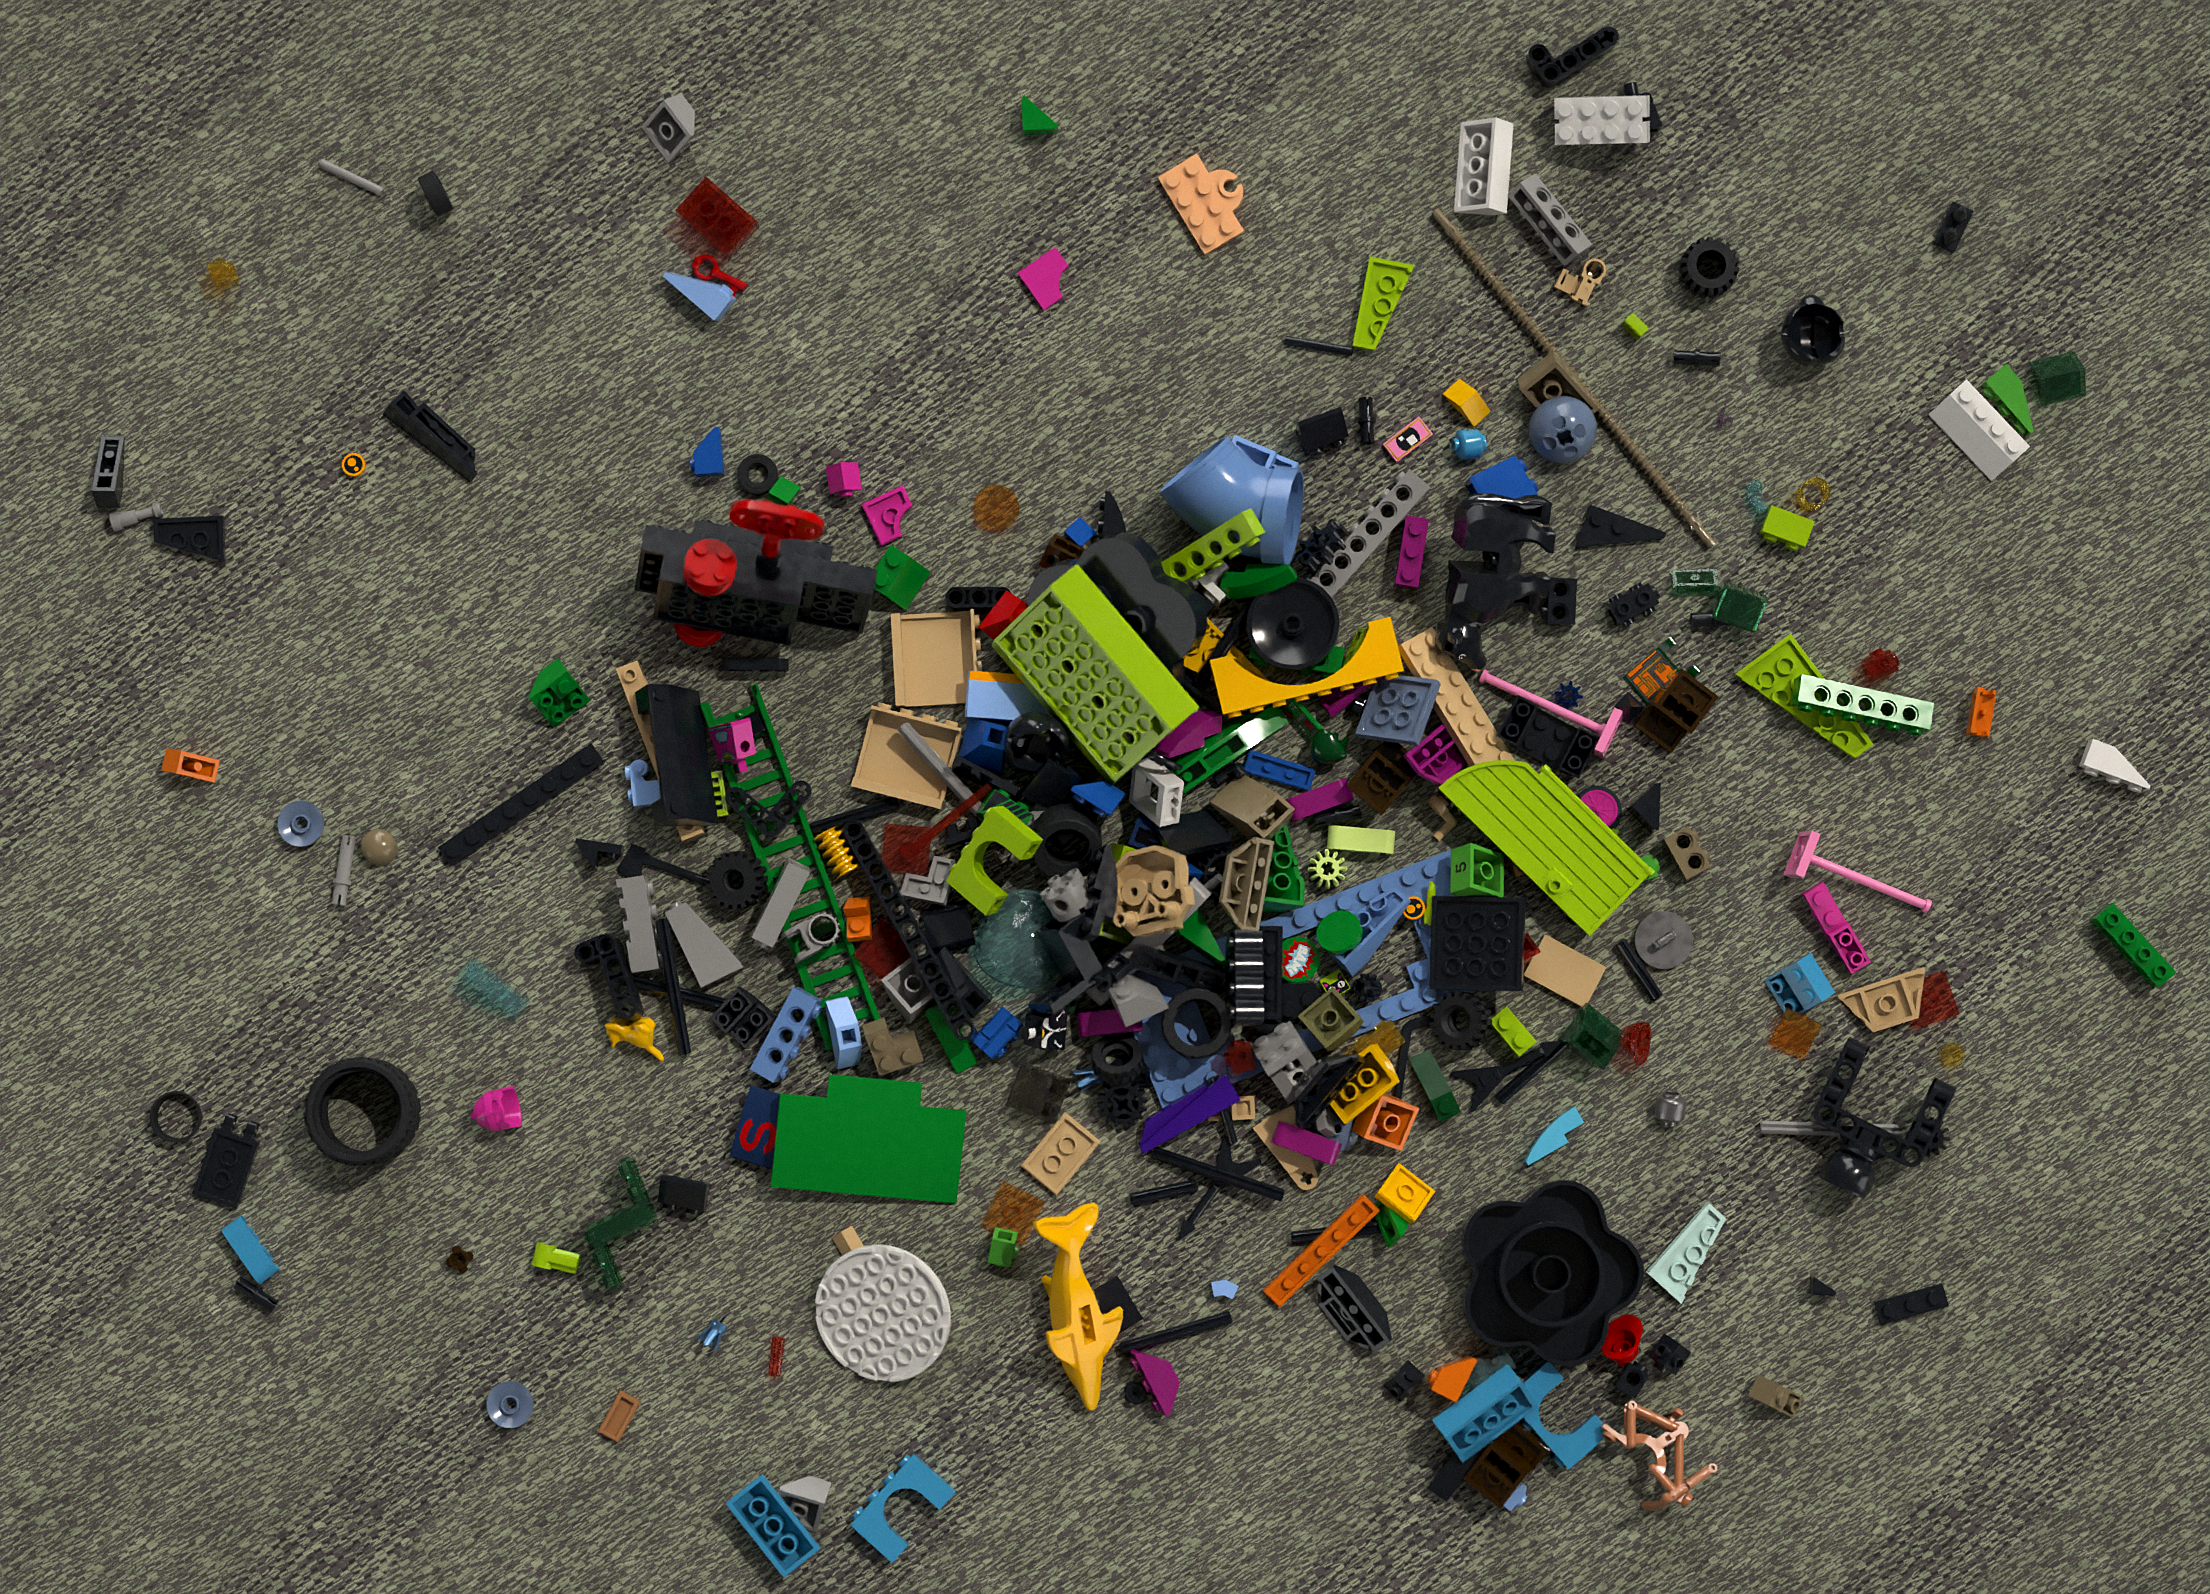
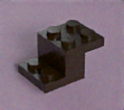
[1633,669,1719,753]
[1346,741,1417,816]
[1463,1422,1550,1509]

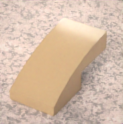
[1206,1096,1255,1121]

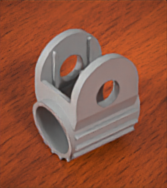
[781,912,840,964]

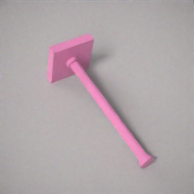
[1479,669,1623,759]
[1783,831,1932,913]

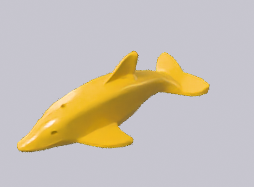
[1033,1203,1123,1411]

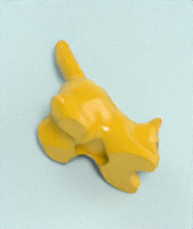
[605,1017,664,1062]

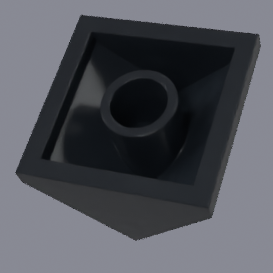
[1627,783,1661,833]

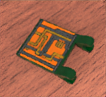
[1624,637,1701,705]

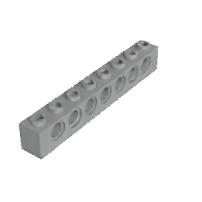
[1306,469,1430,598]

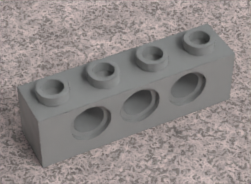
[1508,174,1593,266]

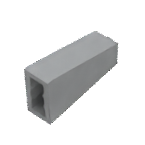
[751,857,810,948]
[665,901,745,988]

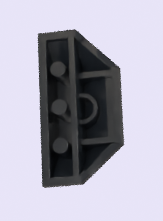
[1295,1054,1367,1130]
[1316,1265,1392,1352]

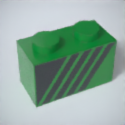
[976,789,1033,825]

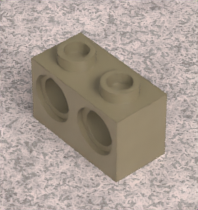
[1661,826,1711,881]

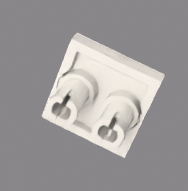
[1185,561,1230,608]

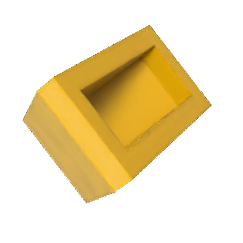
[1443,379,1491,427]

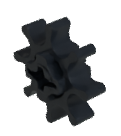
[1296,519,1349,572]

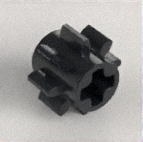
[1353,973,1382,1002]

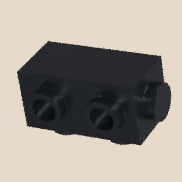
[1606,582,1660,628]

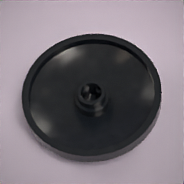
[1246,578,1340,671]

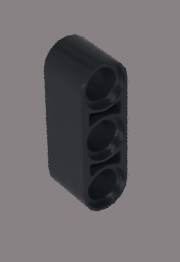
[945,587,1012,610]

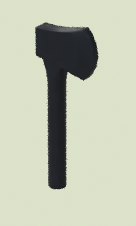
[617,844,710,886]

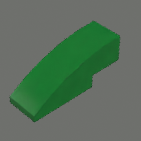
[1220,564,1297,599]

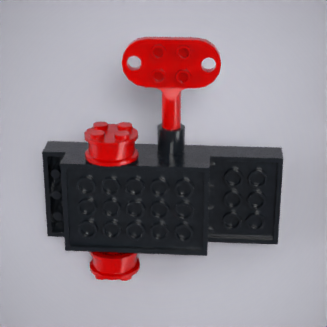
[634,500,877,647]

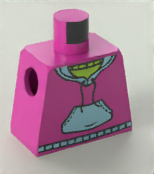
[707,718,756,774]

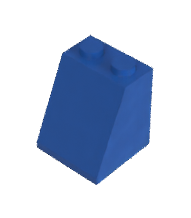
[1466,455,1539,499]

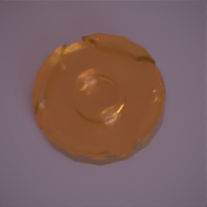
[974,485,1019,531]

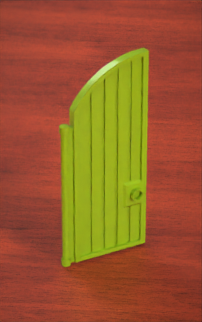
[1438,760,1655,936]

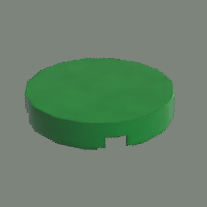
[1316,910,1363,955]

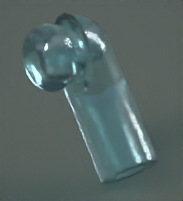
[1746,480,1769,515]

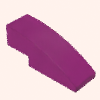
[1154,708,1222,758]

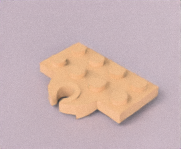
[1158,154,1244,256]

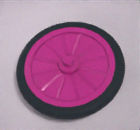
[1577,786,1622,830]

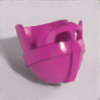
[470,1086,522,1132]

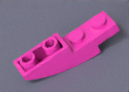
[1802,881,1871,974]

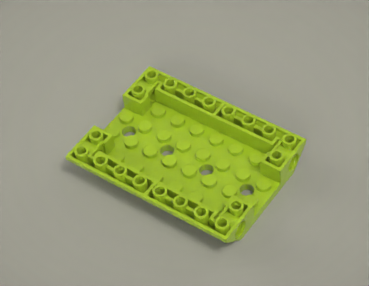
[992,564,1199,785]

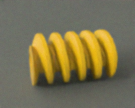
[814,827,860,879]

